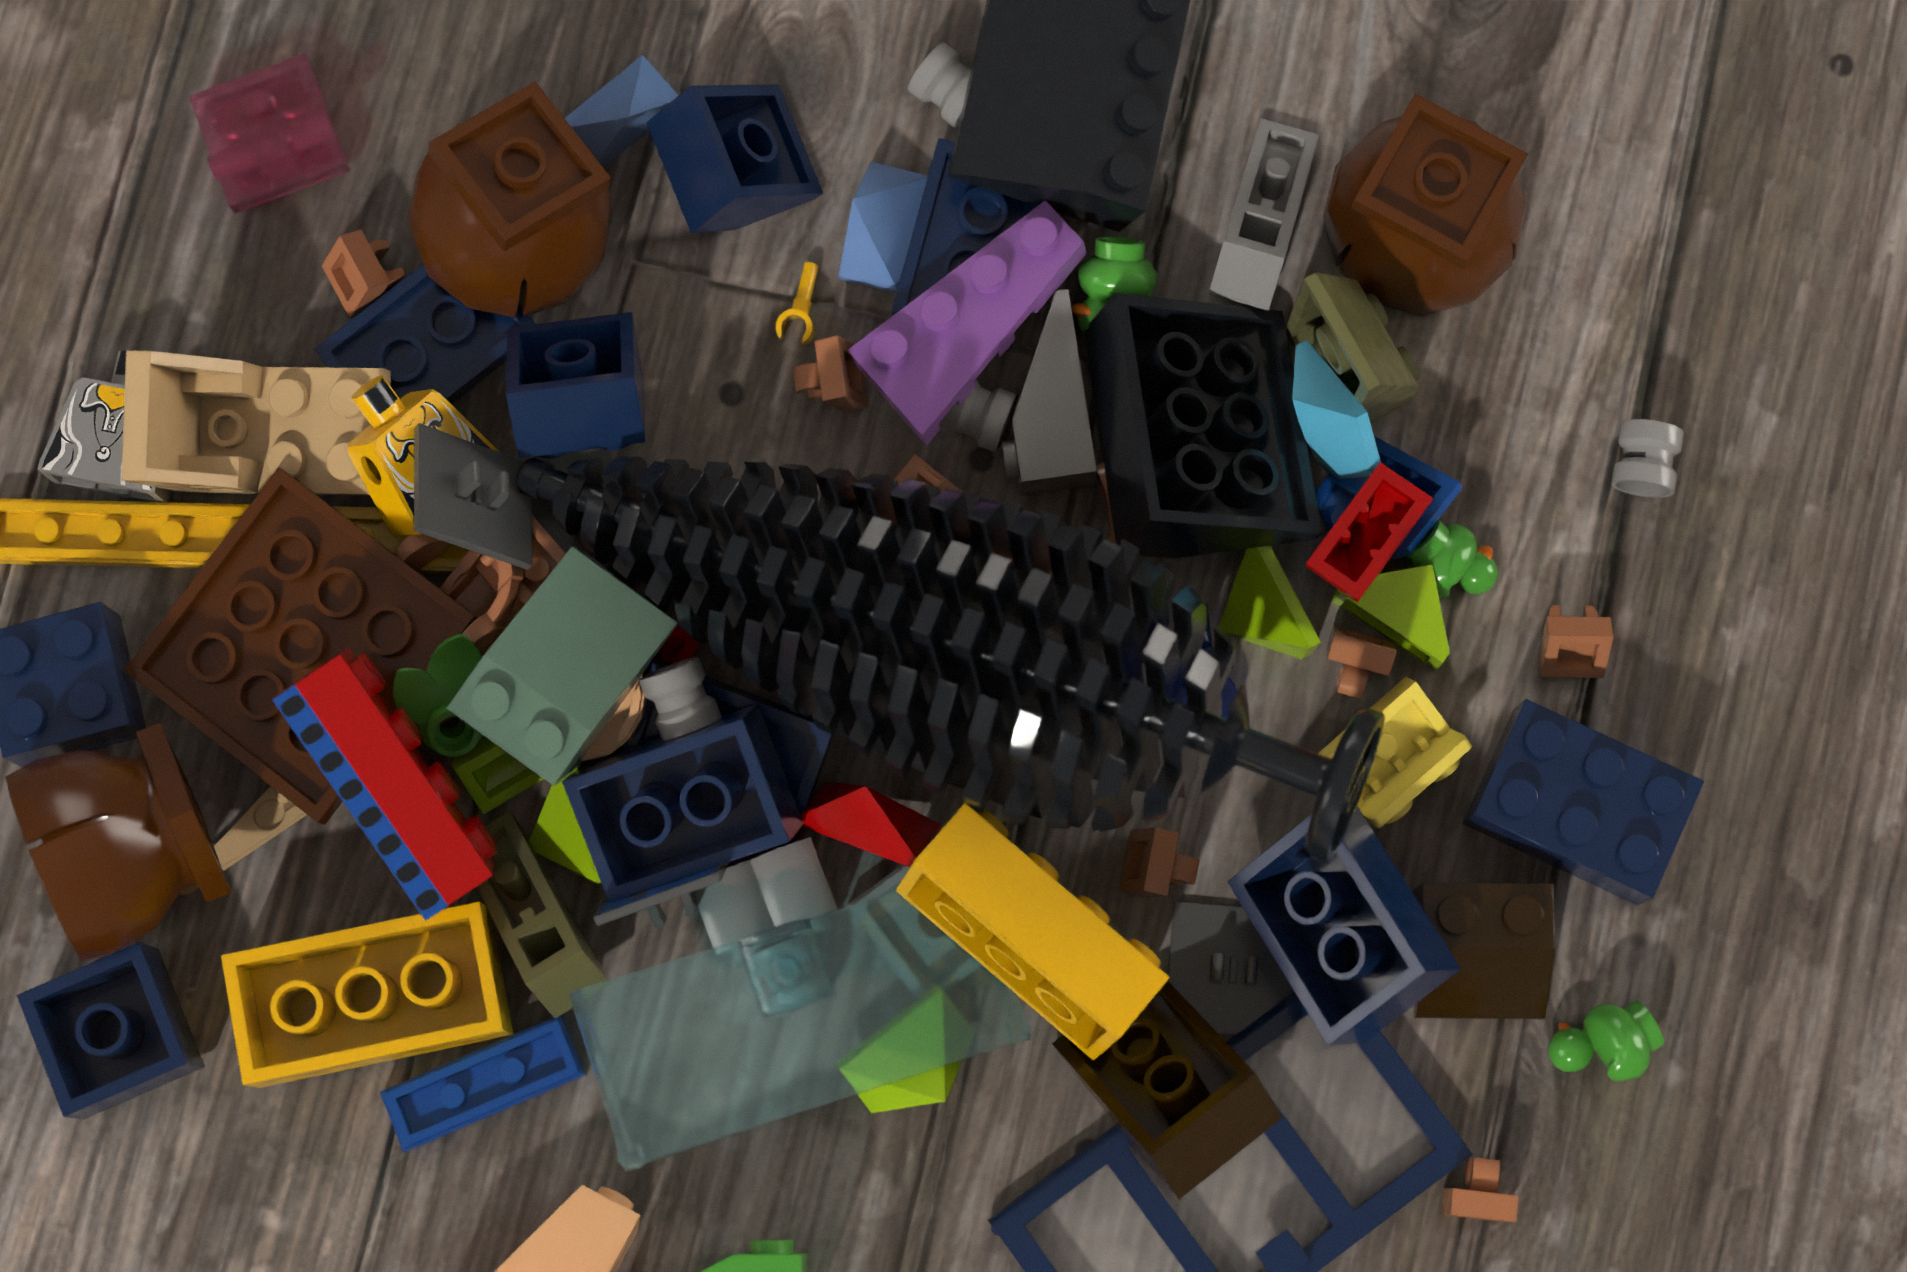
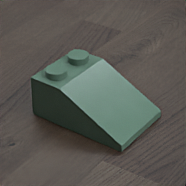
[447,547,678,786]

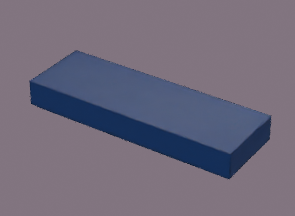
[380,1015,587,1152]

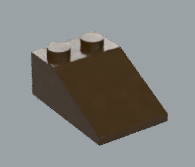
[1052,980,1283,1200]

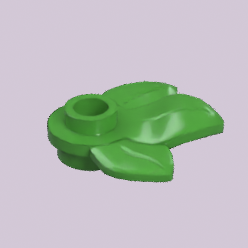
[393,634,483,757]

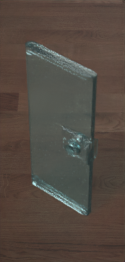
[570,892,1031,1172]

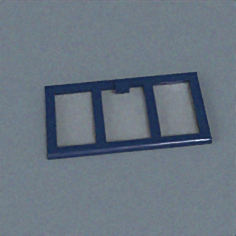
[988,991,1473,1272]

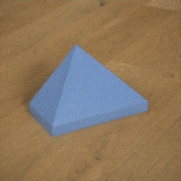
[565,55,679,168]
[838,161,928,294]

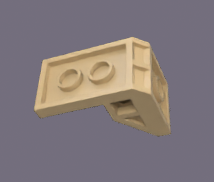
[121,351,391,496]

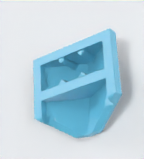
[1292,340,1381,479]

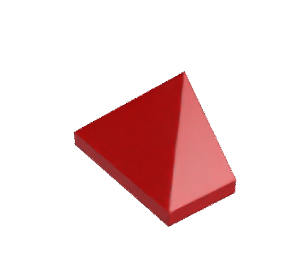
[1305,462,1433,603]
[800,782,942,867]

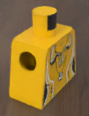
[347,375,499,536]

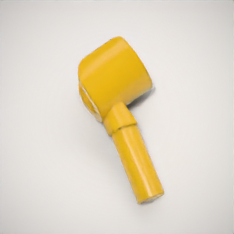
[775,262,819,346]

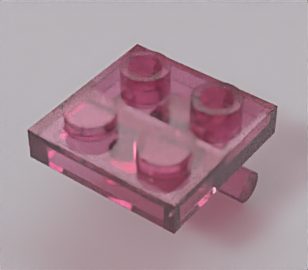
[189,53,351,214]

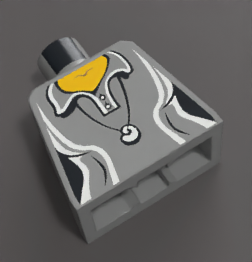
[37,351,172,502]

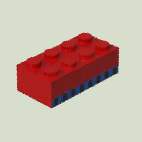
[272,647,498,921]

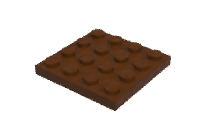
[124,467,478,825]

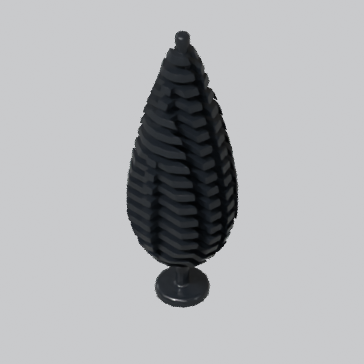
[516,456,1385,865]

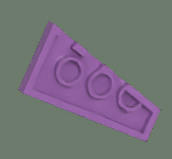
[848,200,1087,446]

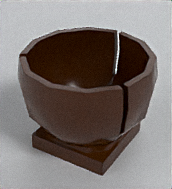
[408,81,612,318]
[1323,93,1528,316]
[5,722,231,961]

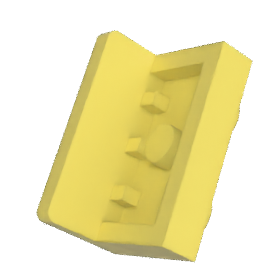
[1318,677,1472,828]

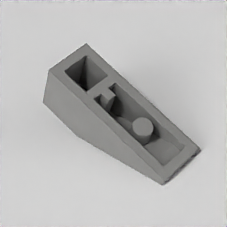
[1208,118,1319,311]
[1001,289,1097,496]

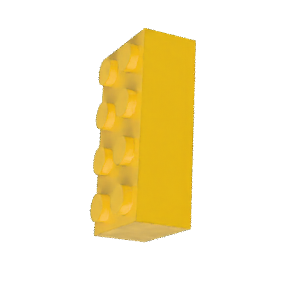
[895,803,1170,1060]
[221,902,514,1088]

